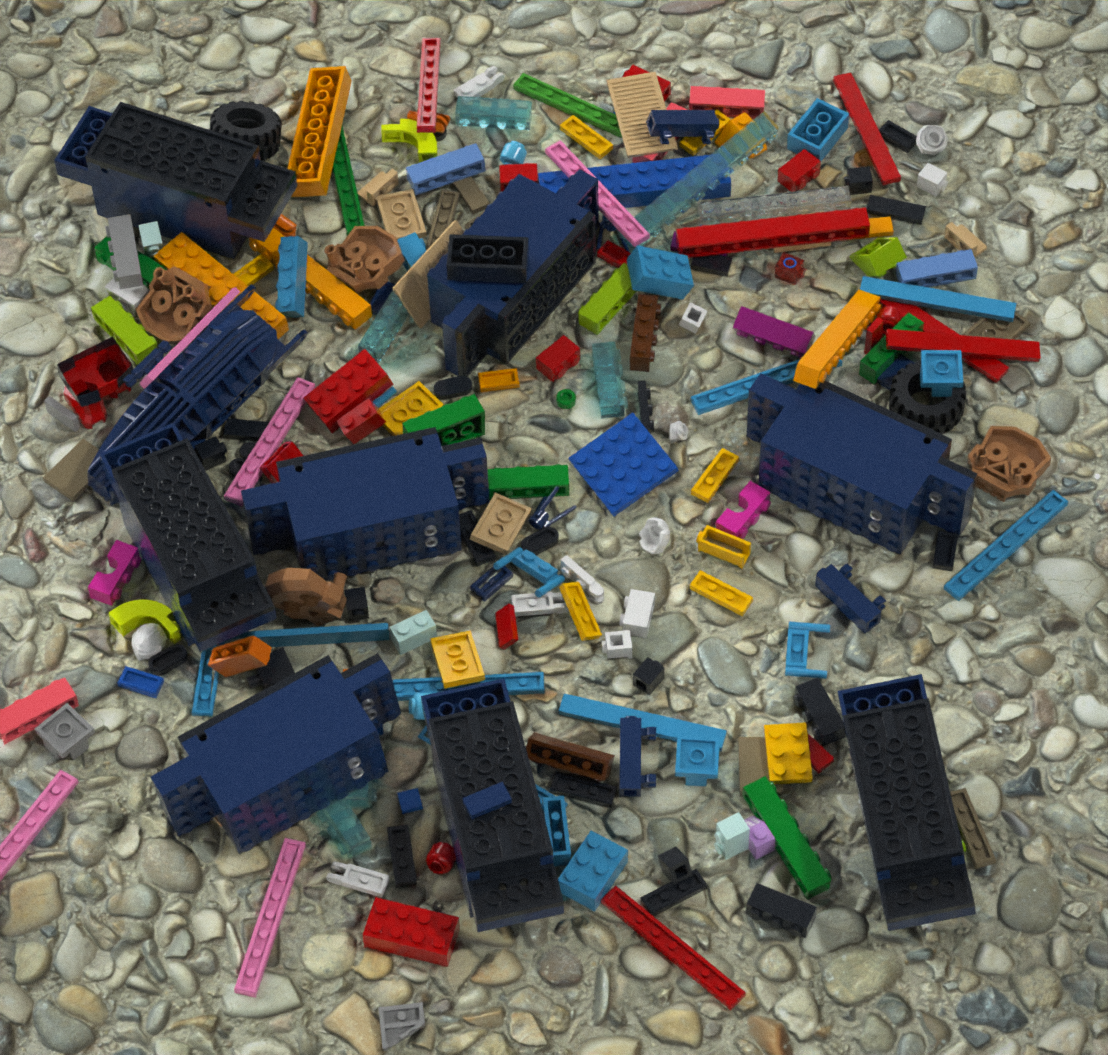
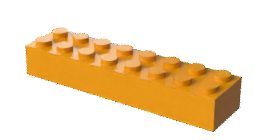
[287,66,352,197]
[154,232,289,339]

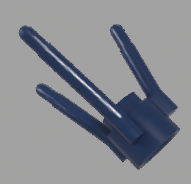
[597,215,630,252]
[528,487,577,530]

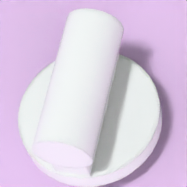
[669,421,688,444]

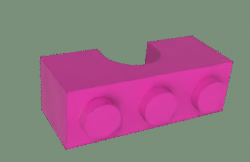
[716,481,771,539]
[88,540,141,606]

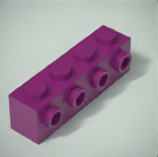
[732,306,816,358]

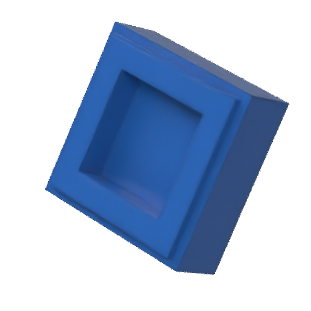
[397,788,423,814]

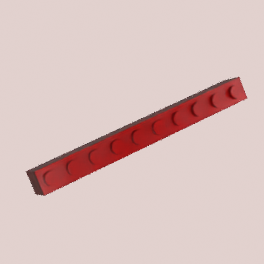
[676,207,870,258]

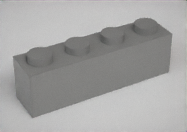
[105,214,143,289]

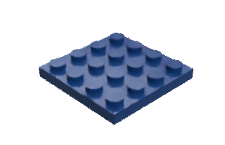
[568,413,679,517]

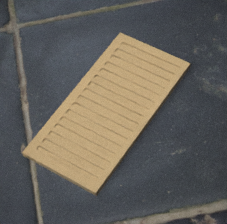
[606,72,678,158]
[392,220,464,328]

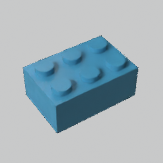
[787,98,849,161]
[626,245,694,300]
[558,831,628,912]

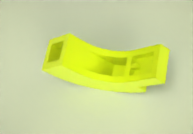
[381,118,438,163]
[109,600,181,645]

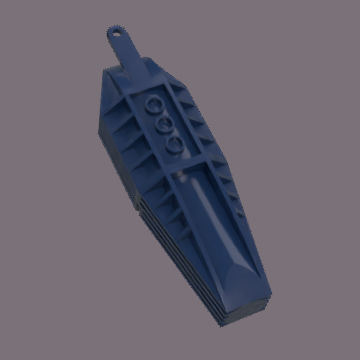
[87,284,308,506]

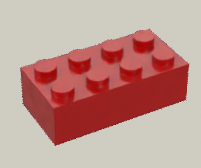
[303,349,394,434]
[362,897,460,967]

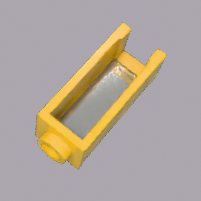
[696,525,751,569]

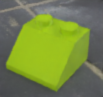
[849,237,907,278]

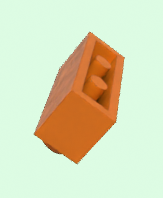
[208,635,272,677]

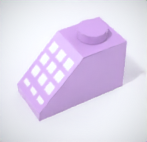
[744,816,775,859]

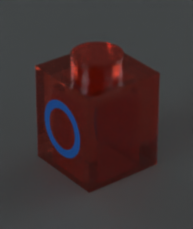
[775,252,806,285]

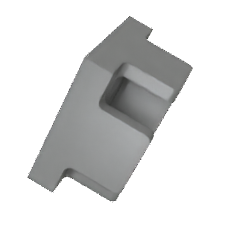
[35,703,95,760]

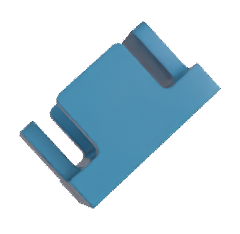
[920,350,963,397]
[675,735,720,786]

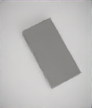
[44,396,80,432]

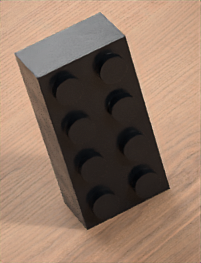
[446,234,529,283]

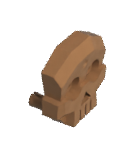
[324,226,405,295]
[136,266,213,345]
[968,426,1051,502]
[265,568,347,626]

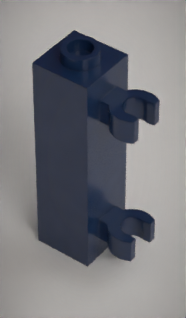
[646,110,719,144]
[815,563,886,634]
[620,716,656,797]

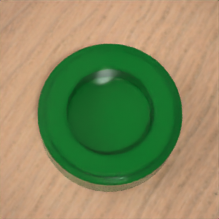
[556,389,576,409]

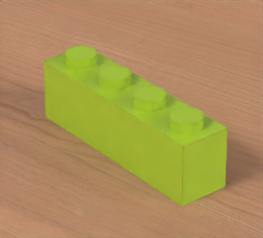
[578,263,637,335]
[91,296,158,365]

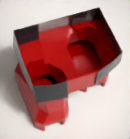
[57,337,133,429]

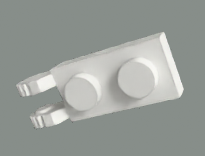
[454,66,505,105]
[561,555,604,604]
[511,592,569,617]
[326,861,390,898]

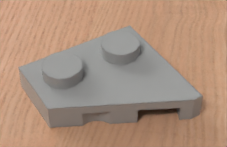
[378,1002,425,1051]

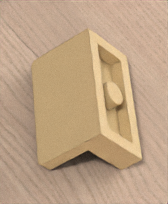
[357,169,399,207]
[944,222,987,257]

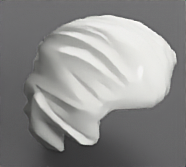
[916,125,948,155]
[639,517,670,554]
[131,623,167,661]

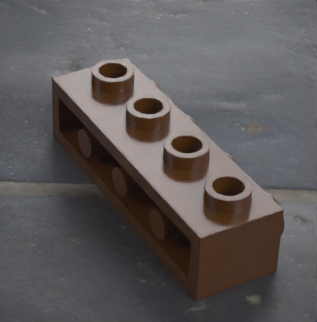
[630,294,661,372]
[526,732,615,781]

